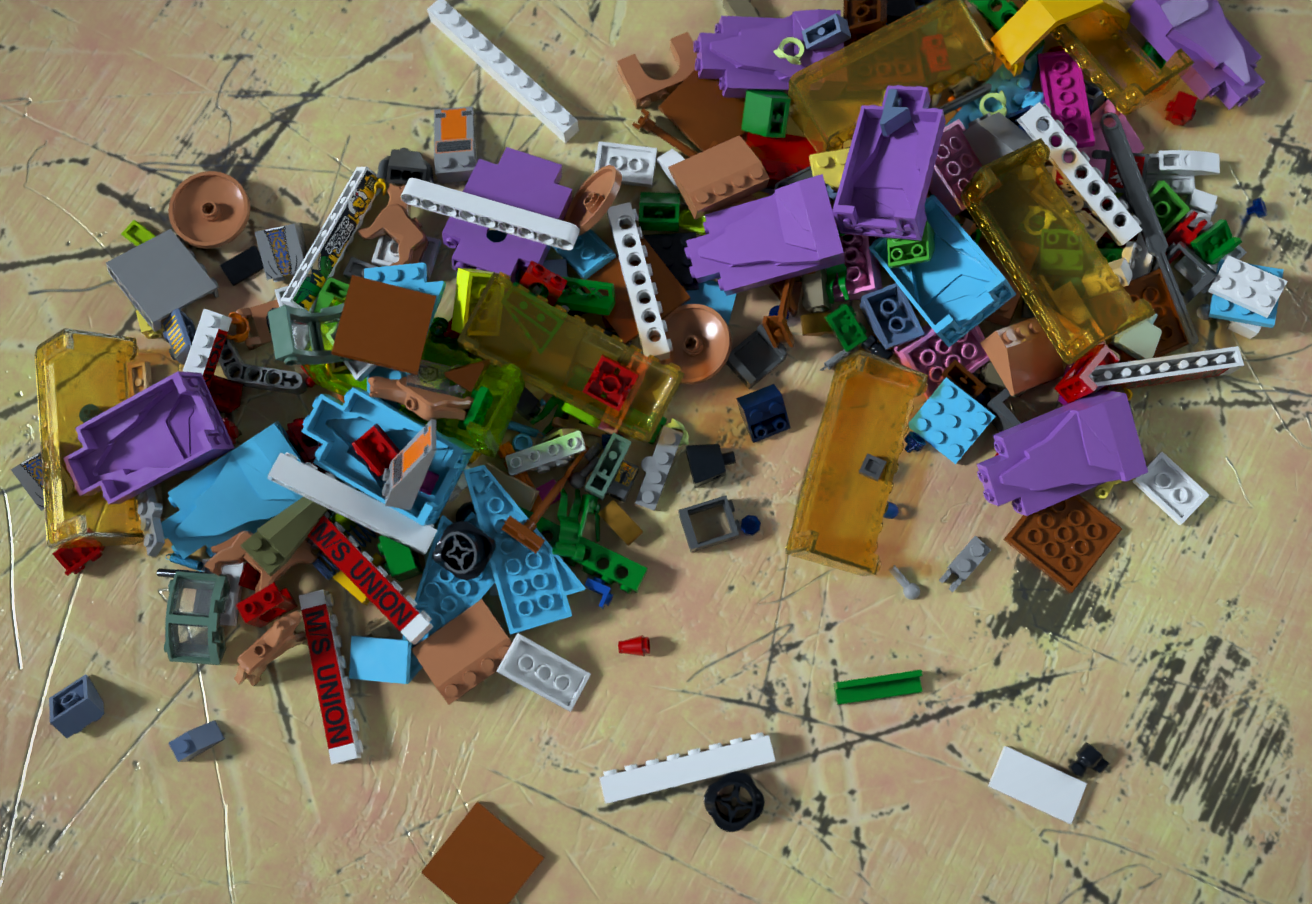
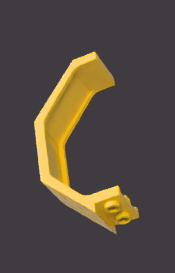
[990,0,1131,77]

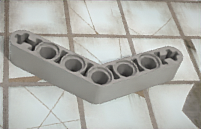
[200,317,308,395]

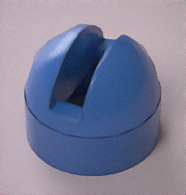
[881,501,899,519]

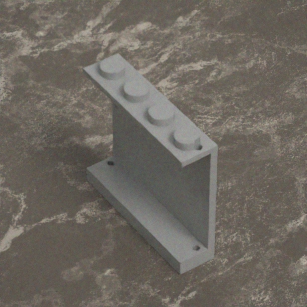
[106,229,219,332]

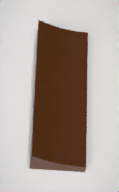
[843,0,887,35]

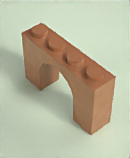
[617,32,697,109]

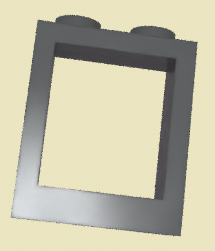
[1150,241,1217,306]
[678,495,741,553]

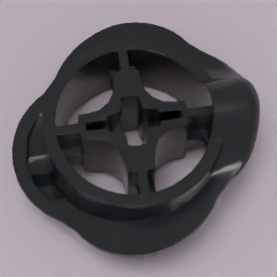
[432,521,496,580]
[704,771,765,832]

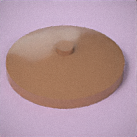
[563,165,622,236]
[168,171,250,249]
[652,304,732,385]

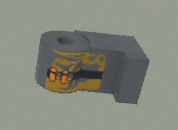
[607,460,640,503]

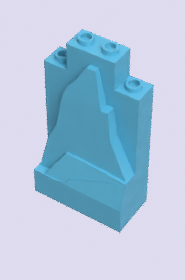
[868,194,1016,347]
[301,387,475,526]
[161,421,305,559]

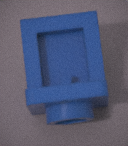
[584,577,614,609]

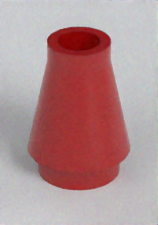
[618,635,650,656]

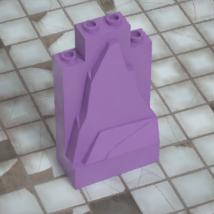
[1127,0,1265,110]
[693,9,848,101]
[832,85,946,241]
[684,174,845,296]
[63,371,235,505]
[977,390,1148,516]

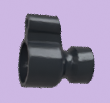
[861,335,895,375]
[1068,742,1109,779]

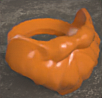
[226,312,250,343]

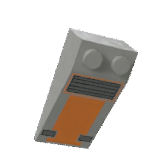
[434,106,477,183]
[382,419,436,511]

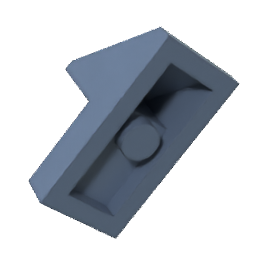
[880,89,912,136]

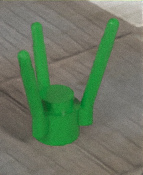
[578,494,601,542]

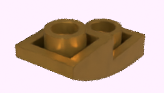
[800,312,834,336]
[598,500,643,546]

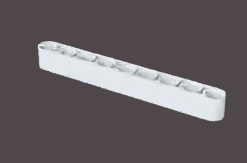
[401,178,580,250]

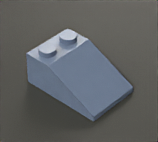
[860,283,925,350]

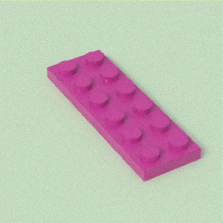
[1037,49,1095,148]

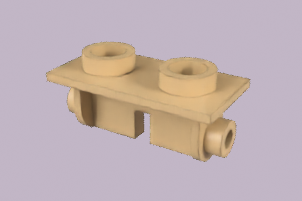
[365,616,398,638]

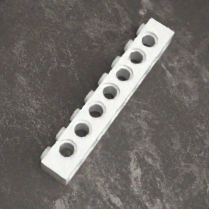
[1017,102,1143,246]
[607,202,673,364]

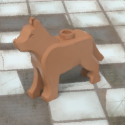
[357,183,429,266]
[368,376,474,421]
[204,531,318,593]
[234,611,307,686]

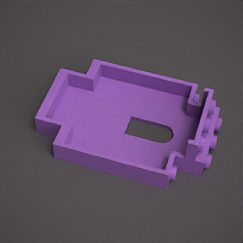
[442,147,572,291]

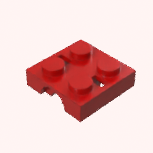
[582,354,639,411]

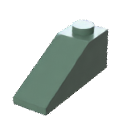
[585,432,632,500]

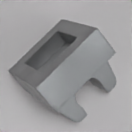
[859,453,887,482]

